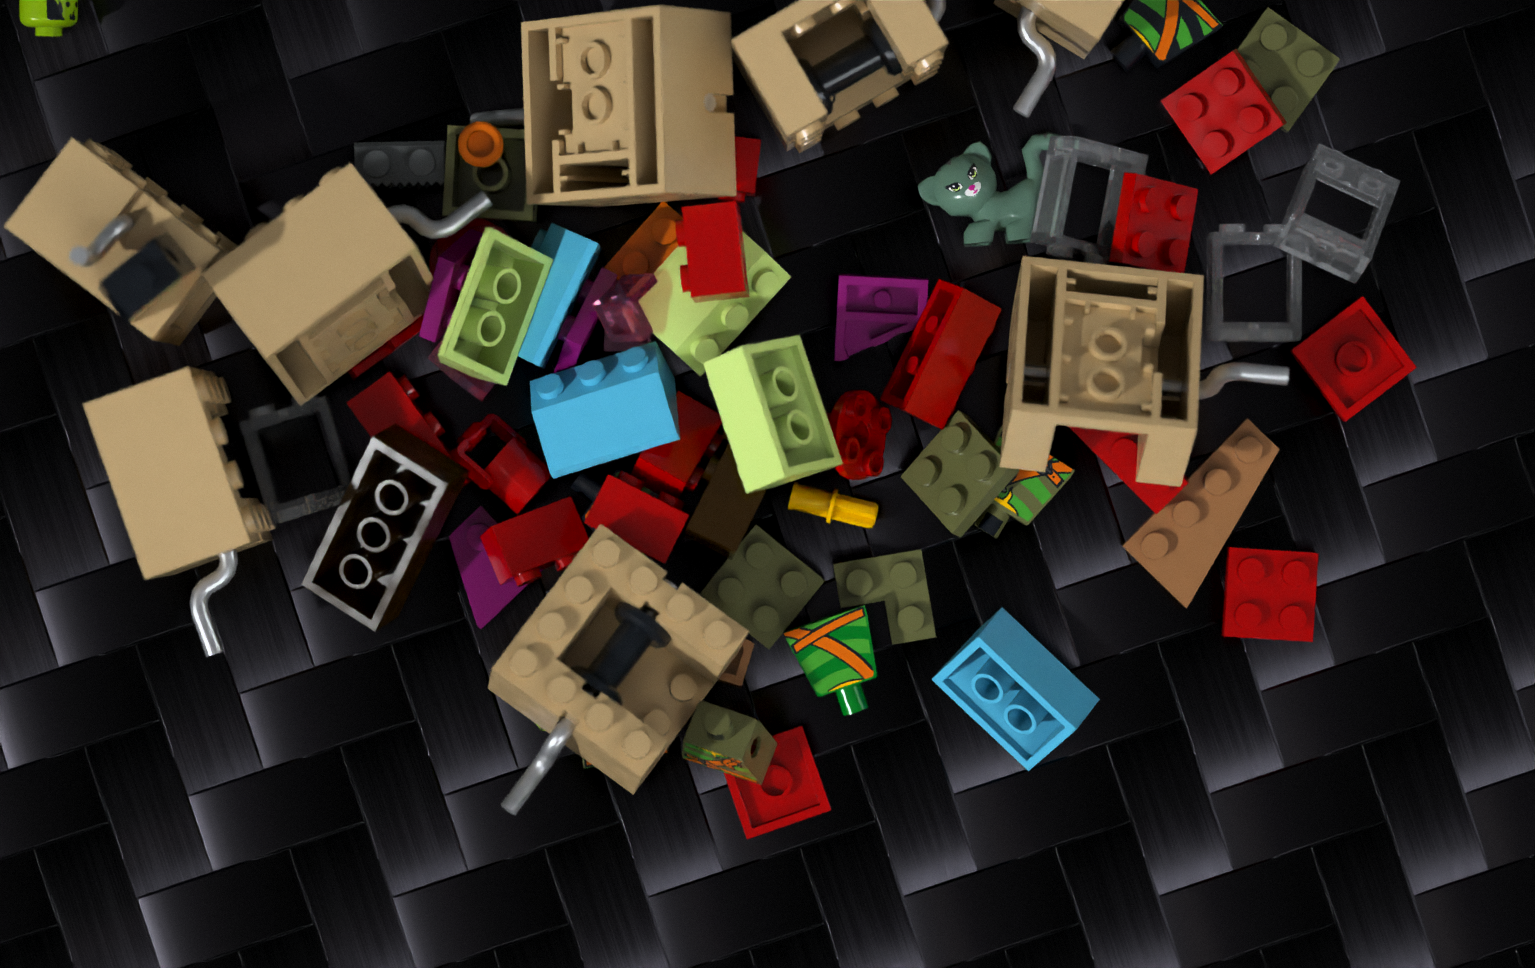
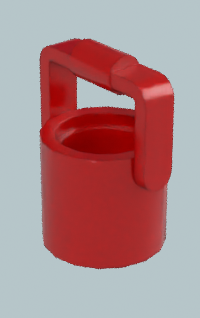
[451,414,552,515]

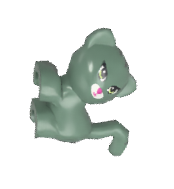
[918,132,1066,247]

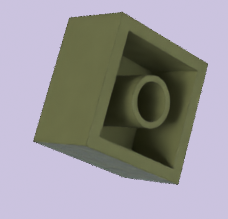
[442,125,538,223]

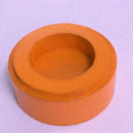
[458,121,504,168]

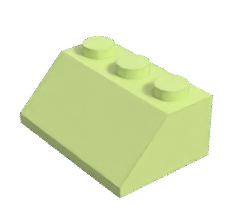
[438,227,554,386]
[624,232,791,377]
[703,335,843,493]

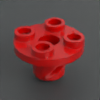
[826,390,892,480]

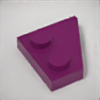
[419,229,483,343]
[554,267,618,373]
[834,273,929,361]
[449,505,544,629]

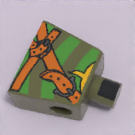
[974,425,1075,539]
[682,701,778,785]

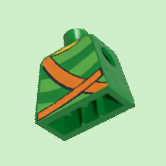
[784,604,877,716]

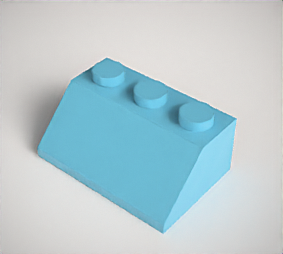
[518,223,602,369]
[530,341,680,479]
[931,607,1100,771]

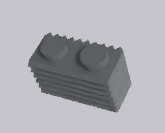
[354,141,447,191]

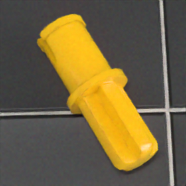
[788,482,878,529]

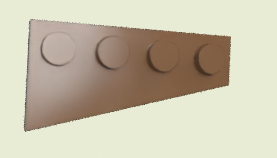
[1122,418,1280,608]

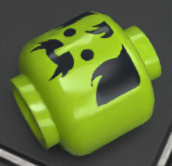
[19,0,78,37]

